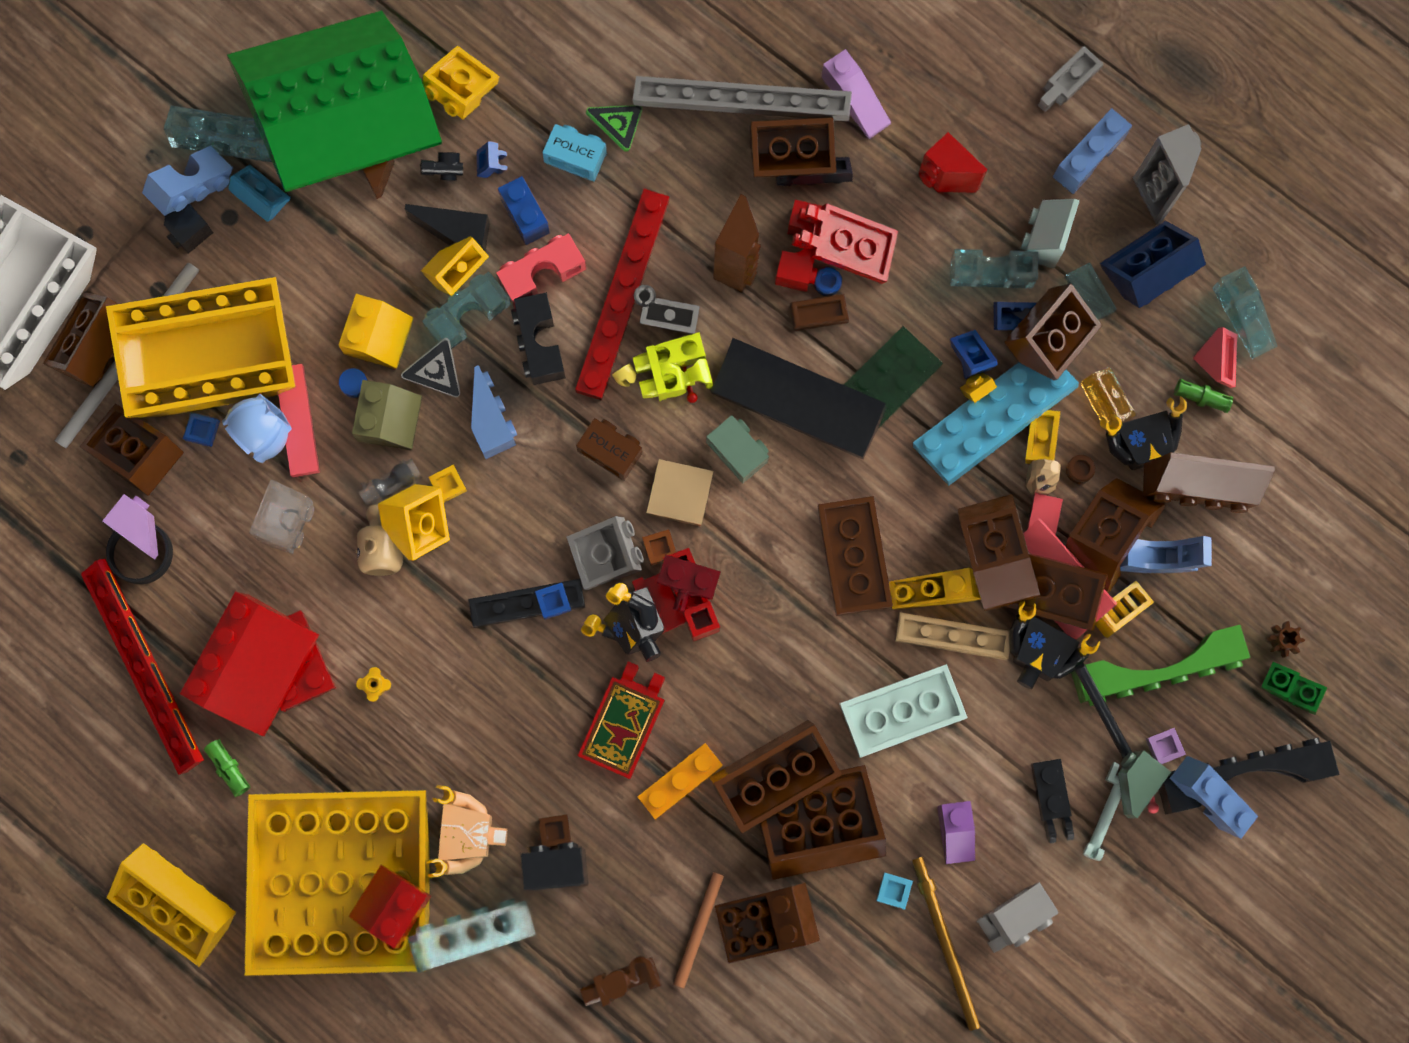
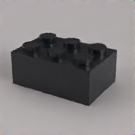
[521,842,589,891]

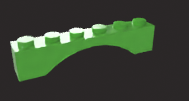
[1071,625,1251,706]

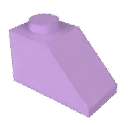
[103,494,158,559]

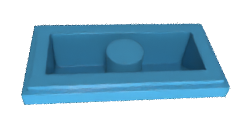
[228,165,290,222]

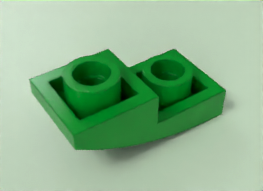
[1261,662,1327,715]

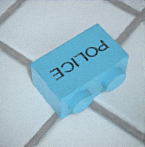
[543,124,607,182]

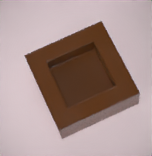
[539,814,572,847]

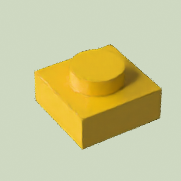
[960,373,997,403]
[428,464,467,503]

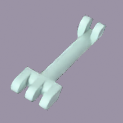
[1083,762,1121,861]

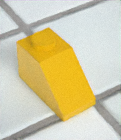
[421,237,489,296]

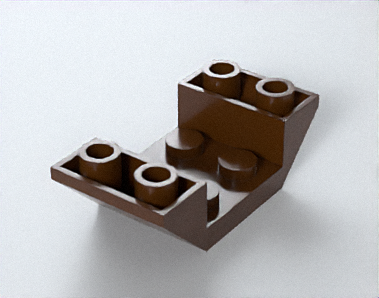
[1066,478,1166,594]
[958,494,1040,611]

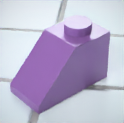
[937,801,975,864]

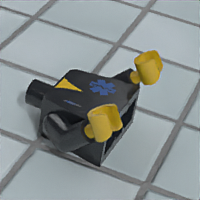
[1100,396,1187,470]
[581,583,664,662]
[1009,601,1100,689]

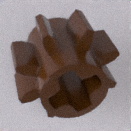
[1266,621,1305,658]

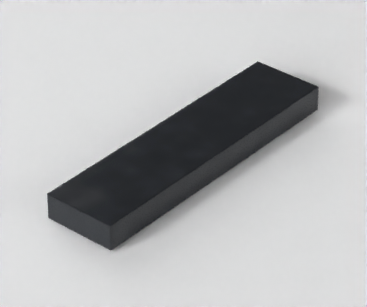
[468,579,586,628]

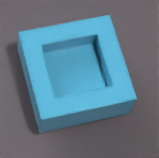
[876,873,913,909]

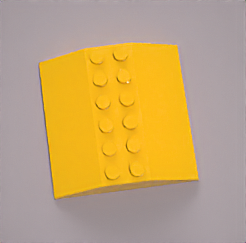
[245,790,430,976]

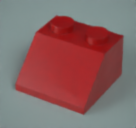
[918,132,988,193]
[348,865,431,949]

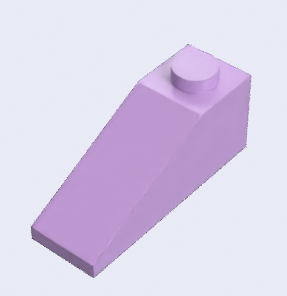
[821,49,891,139]

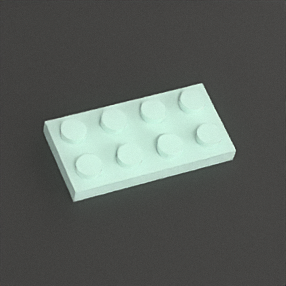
[839,664,968,758]

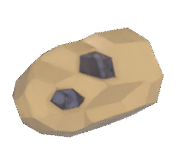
[1025,459,1061,495]

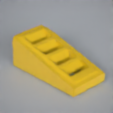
[1095,581,1154,638]

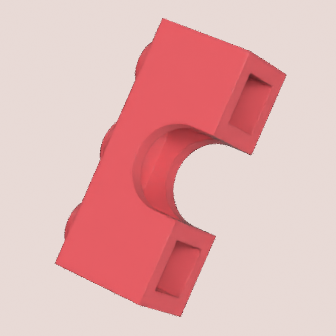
[496,233,586,308]

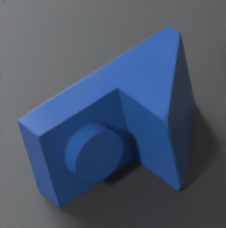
[950,329,998,379]

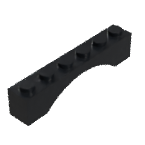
[1159,737,1340,815]

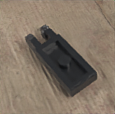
[1031,759,1074,844]

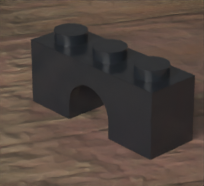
[511,292,566,385]

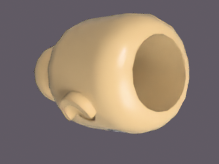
[356,504,403,576]

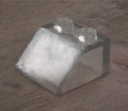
[249,480,314,554]

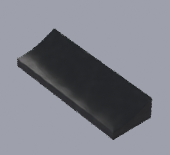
[711,338,887,459]

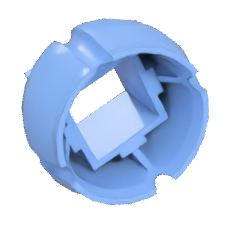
[222,394,292,463]

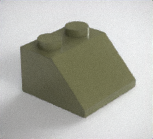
[352,380,422,450]

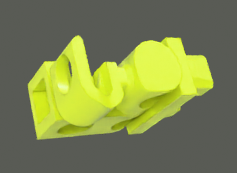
[633,332,713,401]

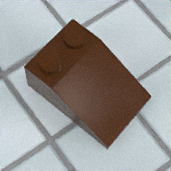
[79,403,184,496]

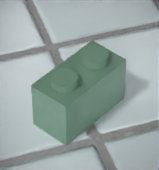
[706,415,769,484]

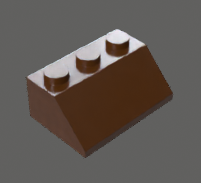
[750,118,836,178]
[1004,283,1102,380]
[43,292,117,387]

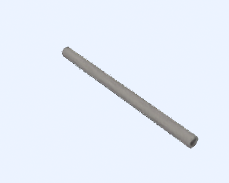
[54,262,199,449]

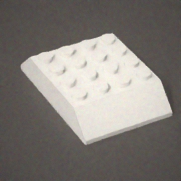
[0,195,97,390]

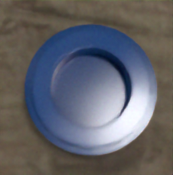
[814,267,842,296]
[339,368,367,398]

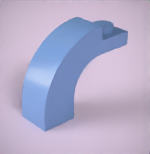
[1120,536,1212,573]

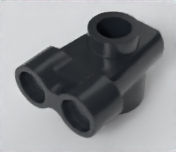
[420,152,463,181]

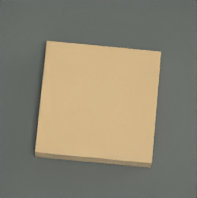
[646,459,714,526]

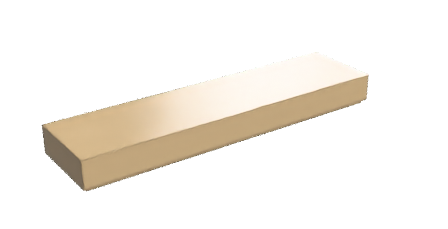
[895,613,1010,660]

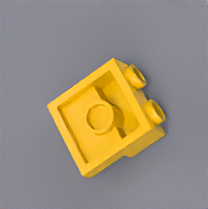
[422,45,500,119]

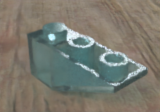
[1212,266,1277,359]

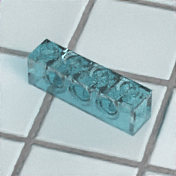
[164,106,272,162]
[408,898,536,973]

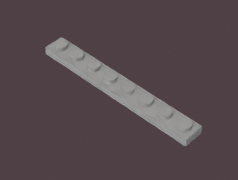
[633,76,852,121]

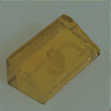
[1081,367,1136,426]

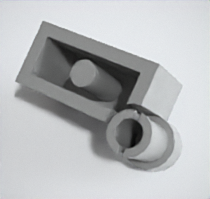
[634,285,700,334]
[976,882,1059,953]

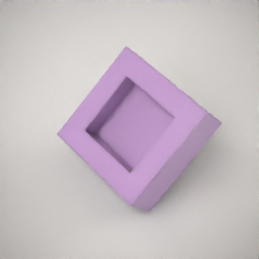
[1146,728,1186,764]

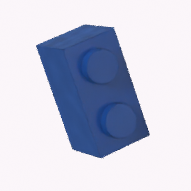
[498,176,550,245]

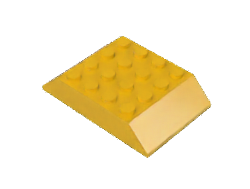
[106,277,296,418]

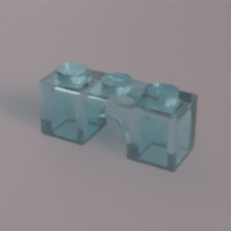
[950,249,1038,288]
[422,272,511,349]

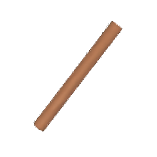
[673,872,724,988]

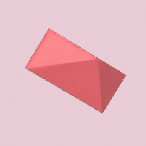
[1193,327,1237,388]

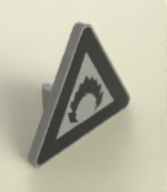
[401,338,460,397]

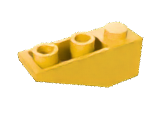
[889,568,981,610]

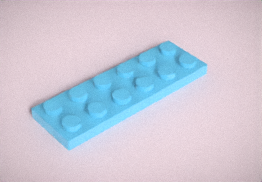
[913,362,1079,486]

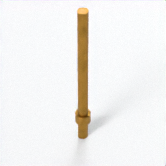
[912,857,980,1031]

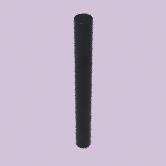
[1074,663,1132,759]

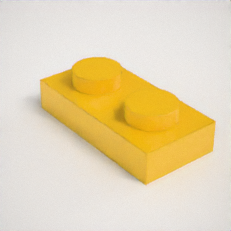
[1025,410,1060,464]

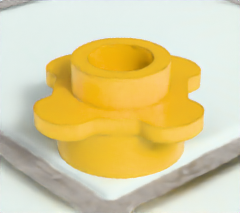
[356,667,391,702]

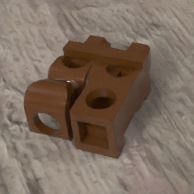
[580,956,662,1006]

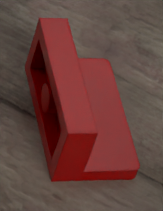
[632,573,685,634]

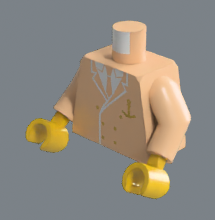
[426,785,507,878]

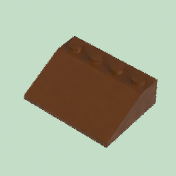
[760,765,886,880]

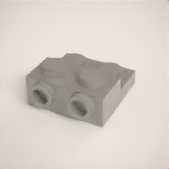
[567,516,644,590]

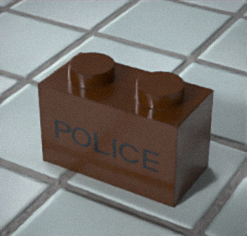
[576,418,642,481]

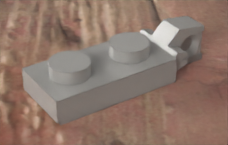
[1037,46,1104,112]

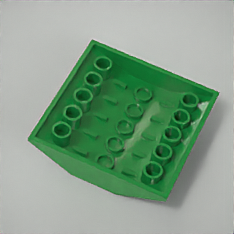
[227,10,442,192]

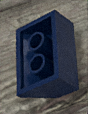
[1100,221,1206,308]

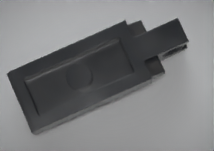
[776,157,853,186]

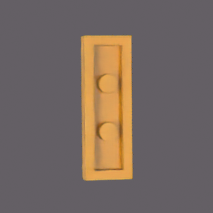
[638,743,723,820]

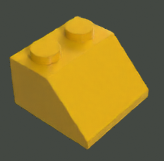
[338,294,414,370]
[378,484,450,561]

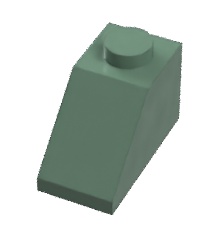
[1118,750,1171,818]

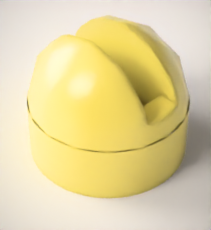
[612,363,637,387]

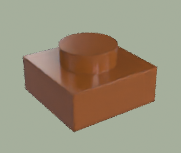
[642,529,676,566]

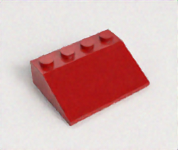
[180,591,320,736]

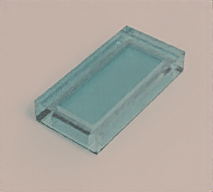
[1065,263,1117,320]

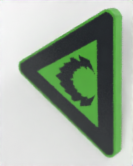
[586,105,642,152]

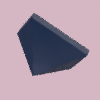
[993,302,1037,330]

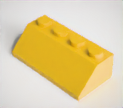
[107,843,236,967]

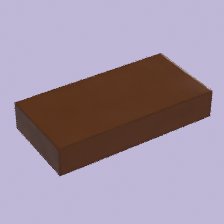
[790,294,849,331]

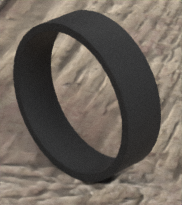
[106,525,173,584]

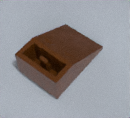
[715,883,820,963]

